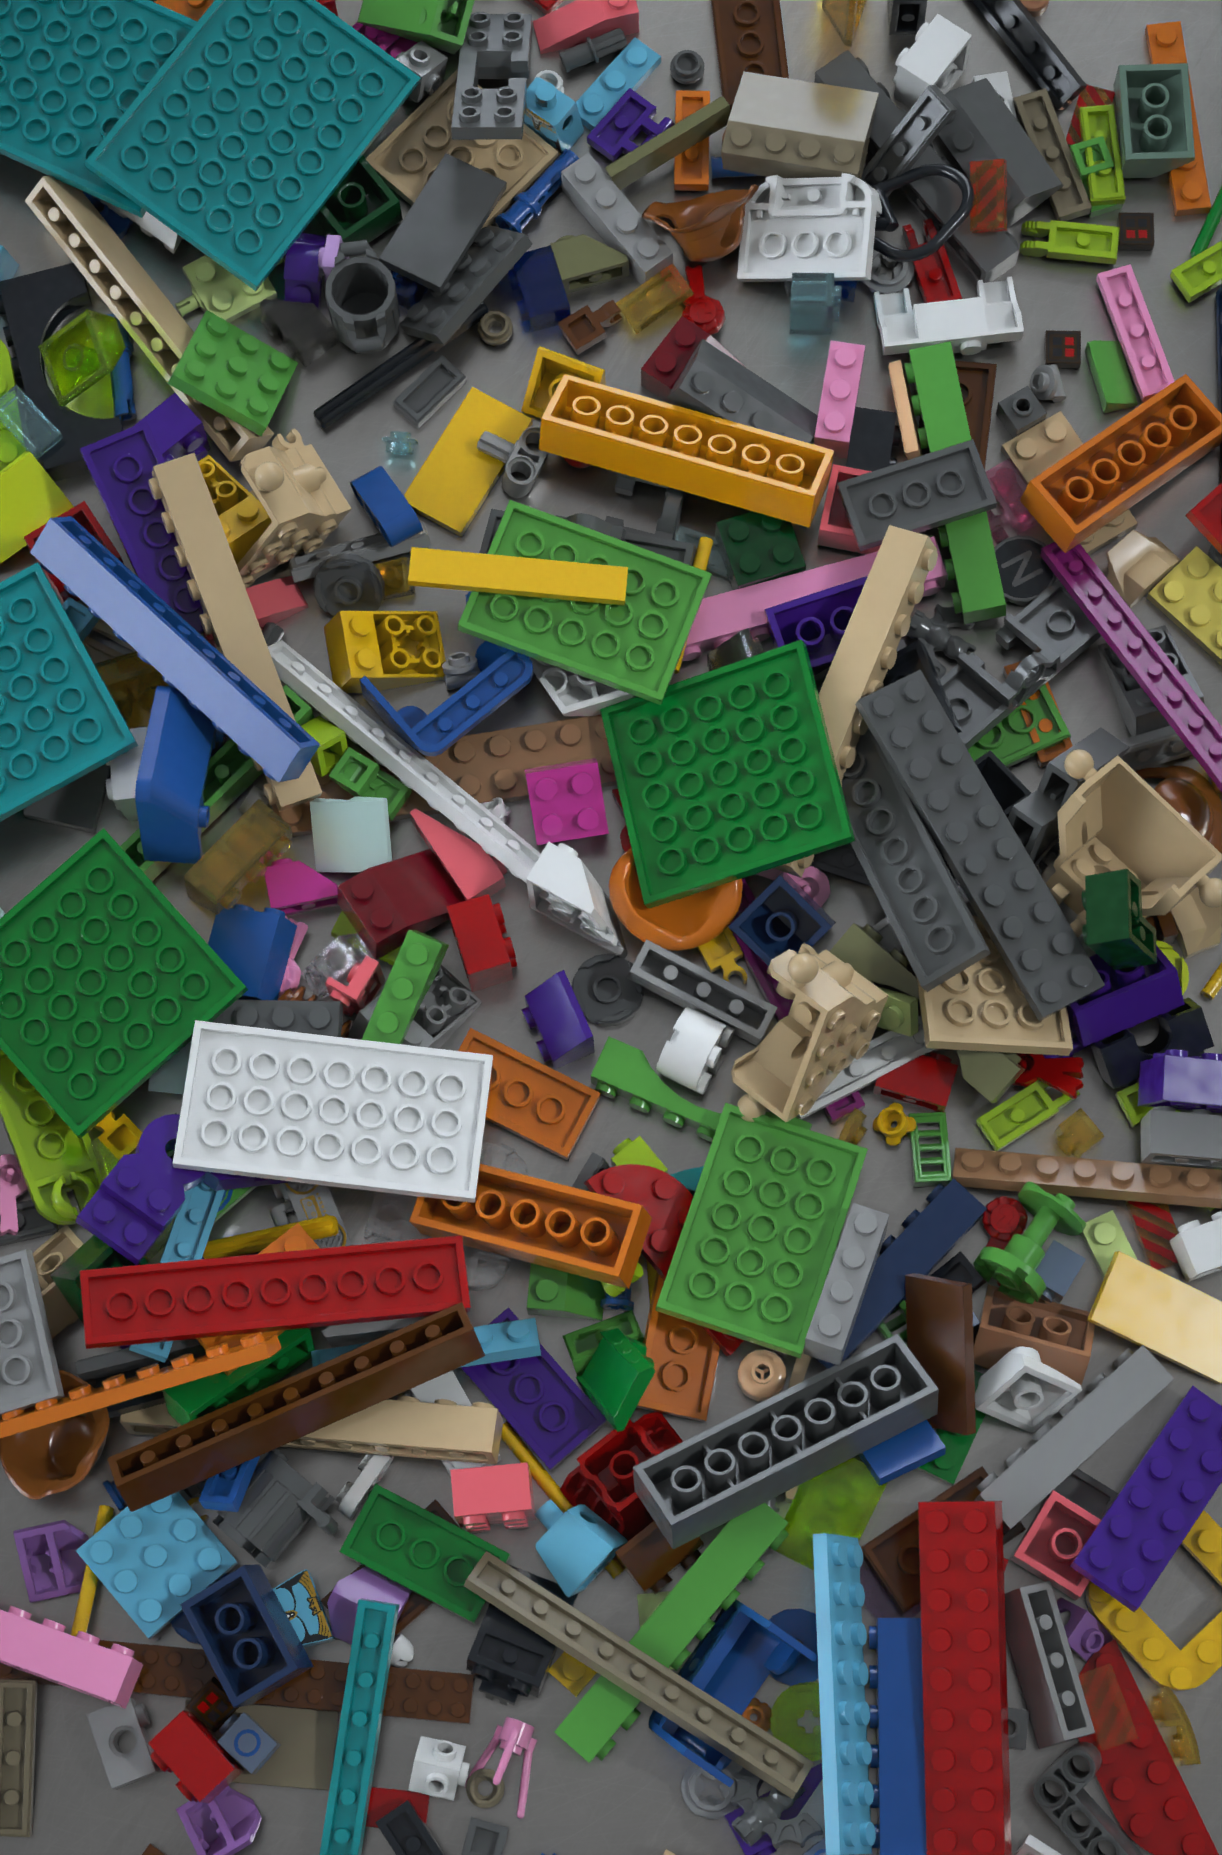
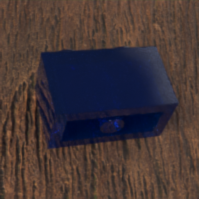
[507,245,571,332]

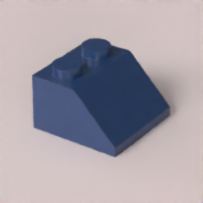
[729,872,836,966]

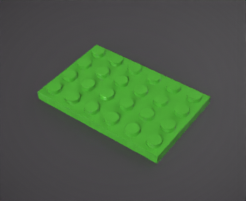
[458,500,712,705]
[655,1103,868,1358]

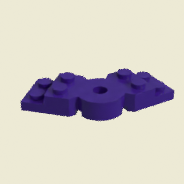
[75,1114,288,1265]

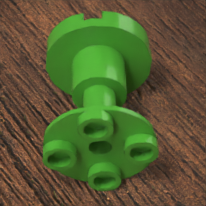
[973,1181,1086,1304]

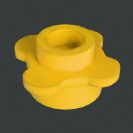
[873,1103,916,1146]

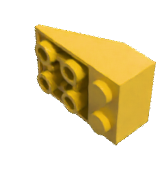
[198,455,272,564]
[324,611,446,693]

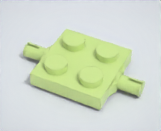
[175,255,285,323]

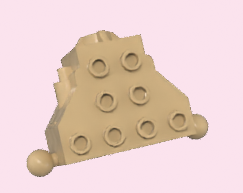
[237,428,352,588]
[1046,749,1222,938]
[731,943,889,1122]

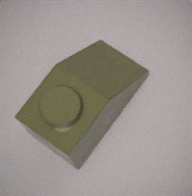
[550,234,629,295]

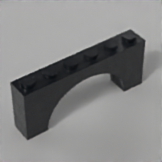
[0,263,124,482]

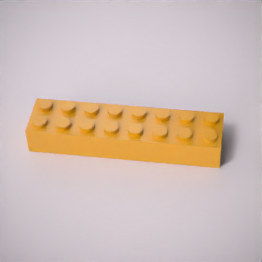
[539,374,834,527]

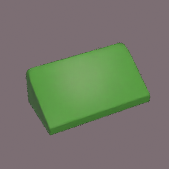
[1085,340,1138,414]
[563,1310,644,1376]

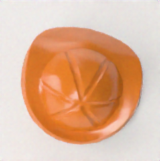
[609,848,743,951]

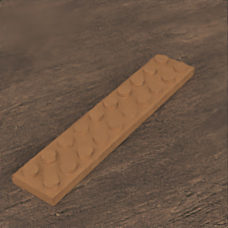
[272,714,617,839]

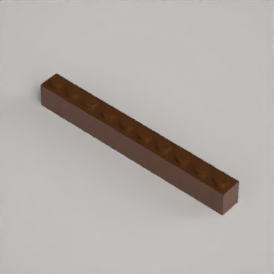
[107,1302,485,1512]

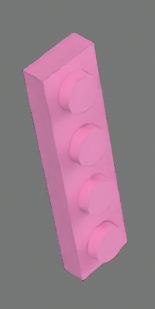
[1096,264,1174,402]

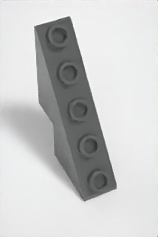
[1008,727,1130,863]

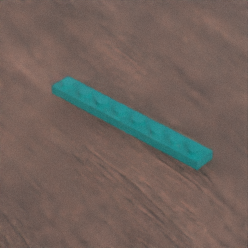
[319,1598,399,1855]

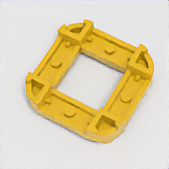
[1086,1510,1222,1691]

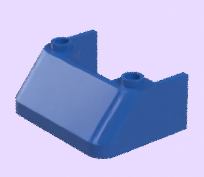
[360,591,533,756]
[135,685,226,865]
[648,1600,818,1787]

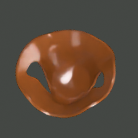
[642,184,759,262]
[1135,765,1222,854]
[0,1370,110,1500]

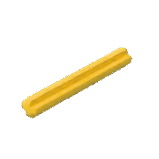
[203,1215,339,1259]

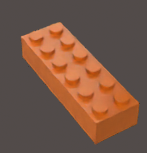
[1019,374,1222,553]
[409,1164,652,1289]

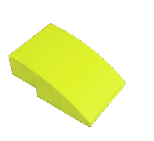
[0,451,74,564]

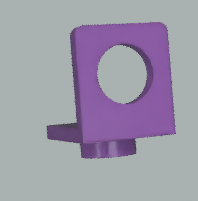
[1057,1598,1114,1662]

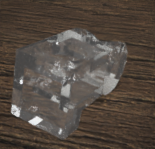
[301,933,375,999]

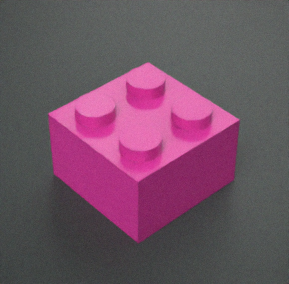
[524,758,609,845]

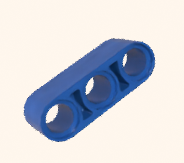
[350,466,423,547]

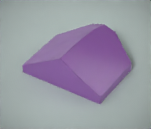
[13,1520,89,1603]
[327,1567,412,1645]
[176,1786,262,1855]

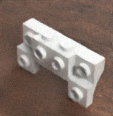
[873,276,1024,356]

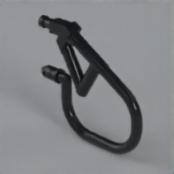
[871,163,974,262]

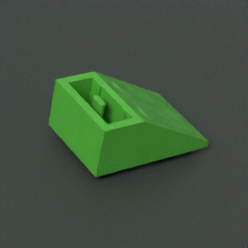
[357,0,475,54]

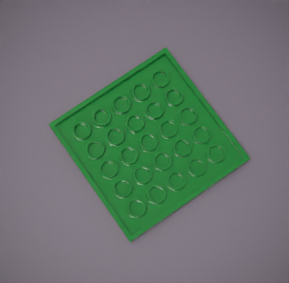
[600,639,855,909]
[0,828,248,1139]

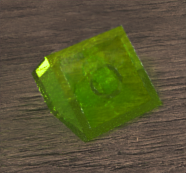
[39,309,126,407]

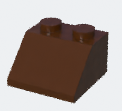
[615,1521,704,1595]

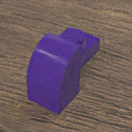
[283,233,327,314]

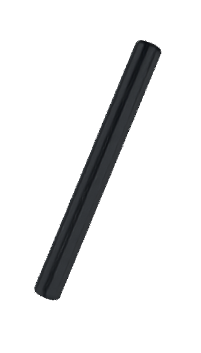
[313,301,489,428]

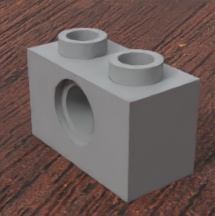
[86,1698,160,1790]

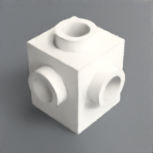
[408,1736,470,1801]

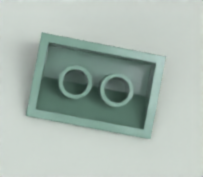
[1113,63,1195,178]

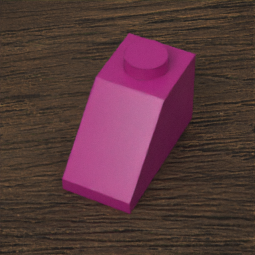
[263,858,338,916]

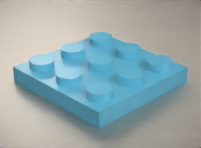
[76,1492,238,1639]

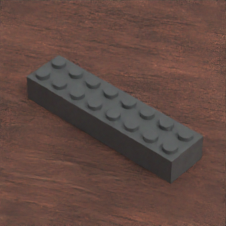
[633,1334,939,1549]

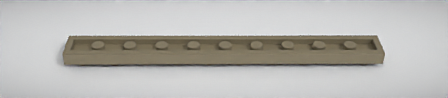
[464,1551,814,1799]

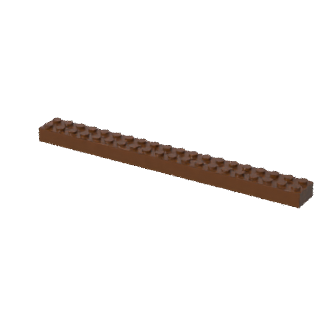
[0,1640,475,1725]

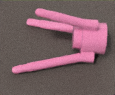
[465,1717,537,1819]

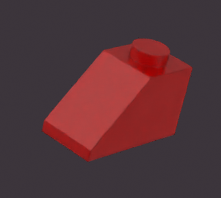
[873,1053,958,1112]

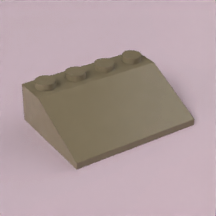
[721,71,879,179]

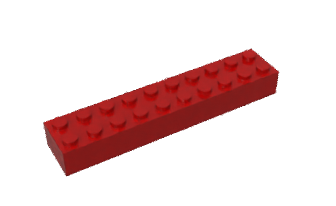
[918,1501,1012,1855]

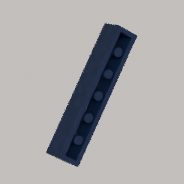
[816,1179,987,1369]

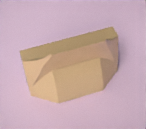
[1106,529,1181,609]
[1171,887,1222,959]

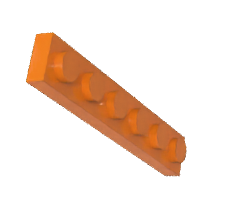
[1145,21,1211,217]

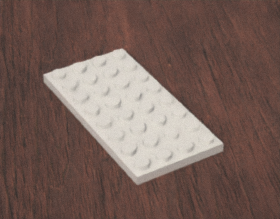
[173,1020,493,1203]

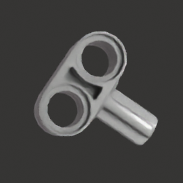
[477,426,548,498]

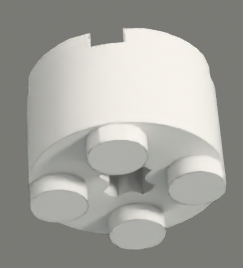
[656,1007,735,1095]

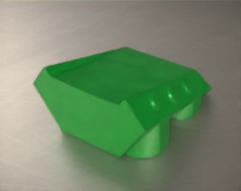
[576,1328,656,1432]

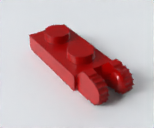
[902,218,962,303]

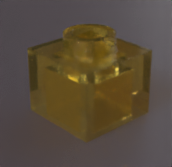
[1054,1108,1105,1158]

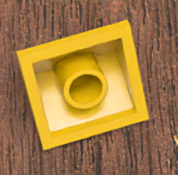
[521,346,606,418]

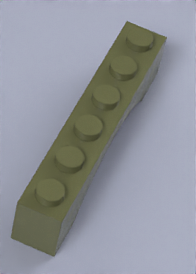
[829,923,1025,1103]

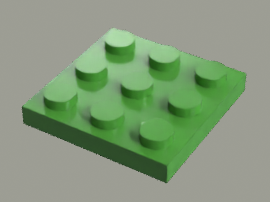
[167,310,299,436]

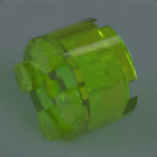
[769,1682,822,1762]

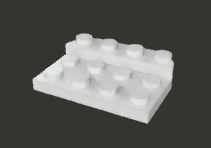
[737,173,882,282]

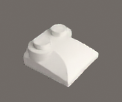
[975,1346,1082,1434]

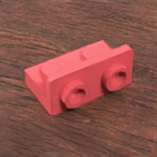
[325,955,386,1017]

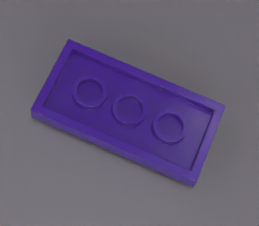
[461,1307,607,1471]

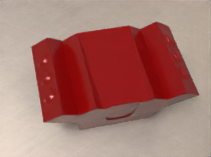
[560,1412,683,1541]

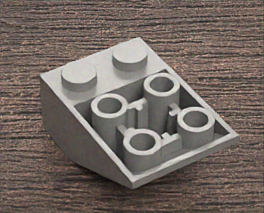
[349,965,482,1049]

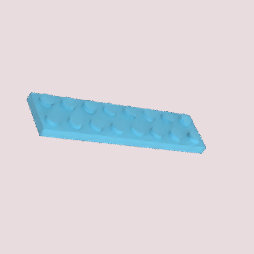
[813,1533,876,1855]

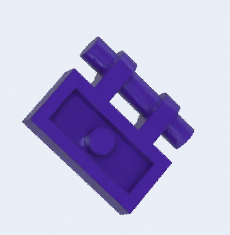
[587,88,675,162]

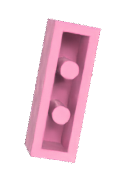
[814,340,865,459]

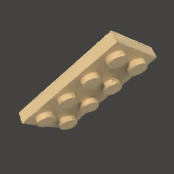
[1001,411,1138,555]

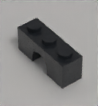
[1090,997,1214,1089]

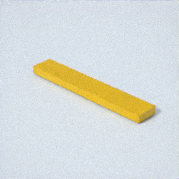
[408,547,628,605]

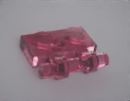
[986,458,1038,545]

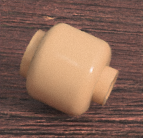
[737,1349,787,1401]

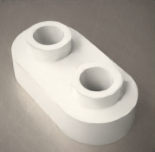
[336,1454,394,1519]

